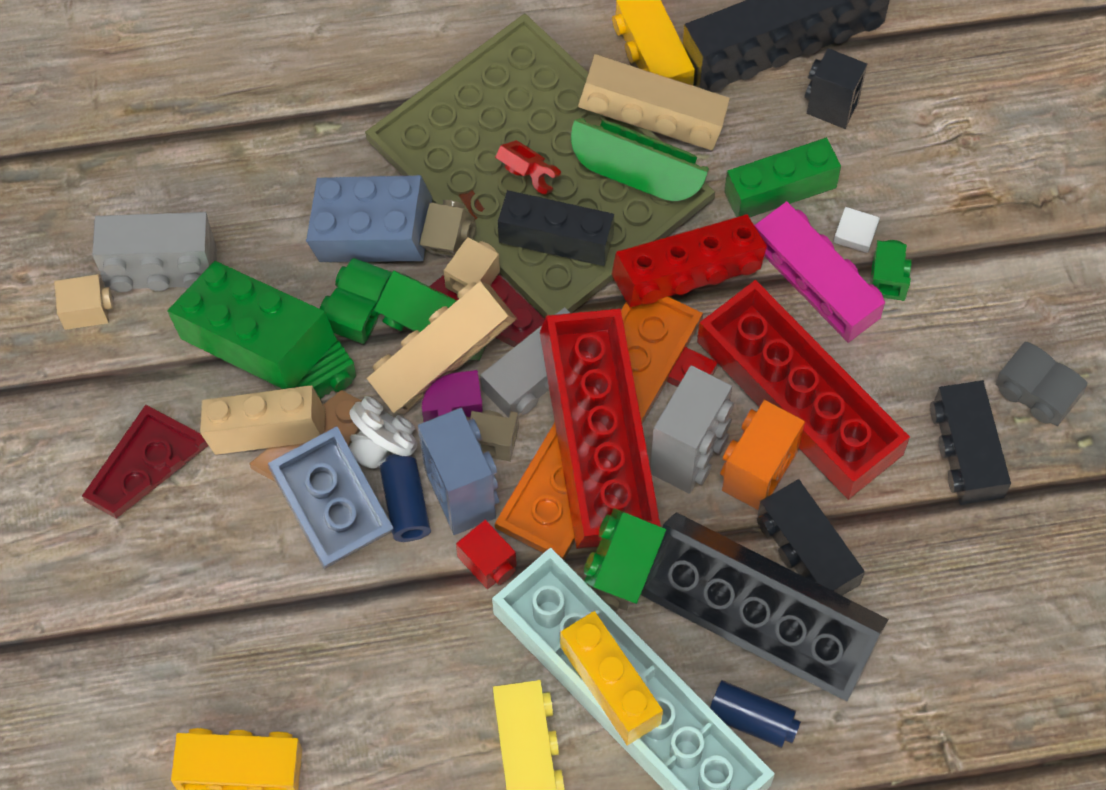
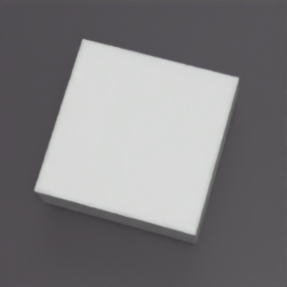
[833,207,880,253]

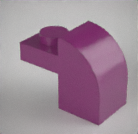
[422,370,483,422]

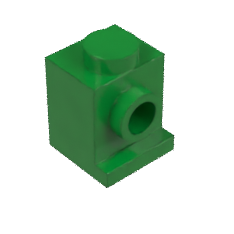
[870,240,912,301]

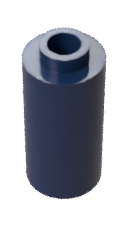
[379,454,431,542]
[710,680,801,748]

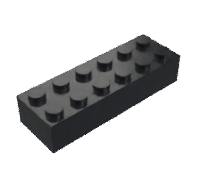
[683,0,890,92]
[641,512,889,701]

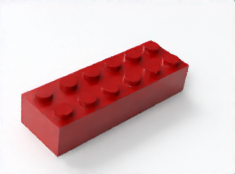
[697,280,910,500]
[540,308,661,549]

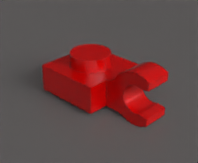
[495,140,561,194]

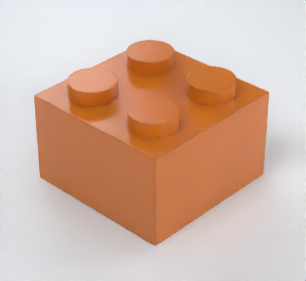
[720,400,805,510]

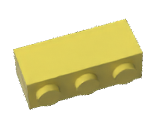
[493,680,564,790]

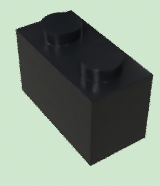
[804,48,867,129]

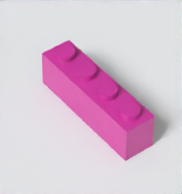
[754,201,885,343]

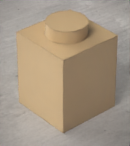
[444,237,500,294]
[54,274,113,330]

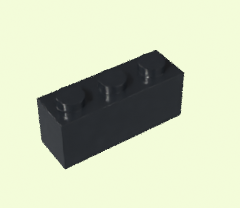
[498,190,614,266]
[930,380,1011,505]
[757,479,865,596]

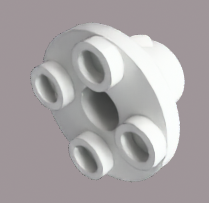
[349,396,417,469]

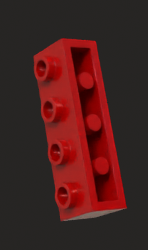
[612,214,767,308]

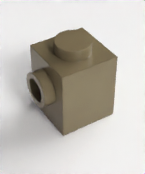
[419,200,476,257]

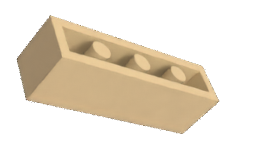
[578,54,730,151]
[366,281,517,414]

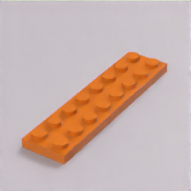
[495,297,703,560]

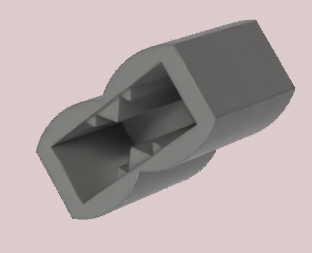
[996,341,1088,426]

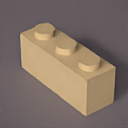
[200,385,325,455]

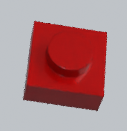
[667,347,718,387]

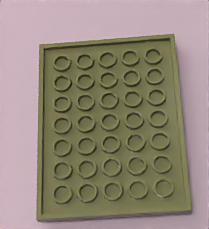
[365,13,715,318]

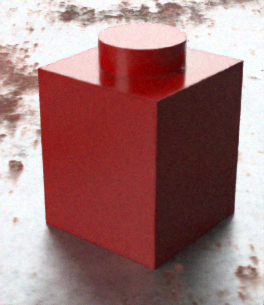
[456,519,517,590]

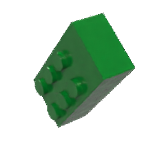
[167,261,337,389]

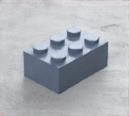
[306,175,432,262]
[418,407,499,535]
[268,426,393,569]

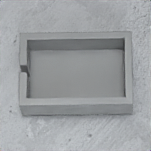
[92,212,217,292]
[650,365,735,494]

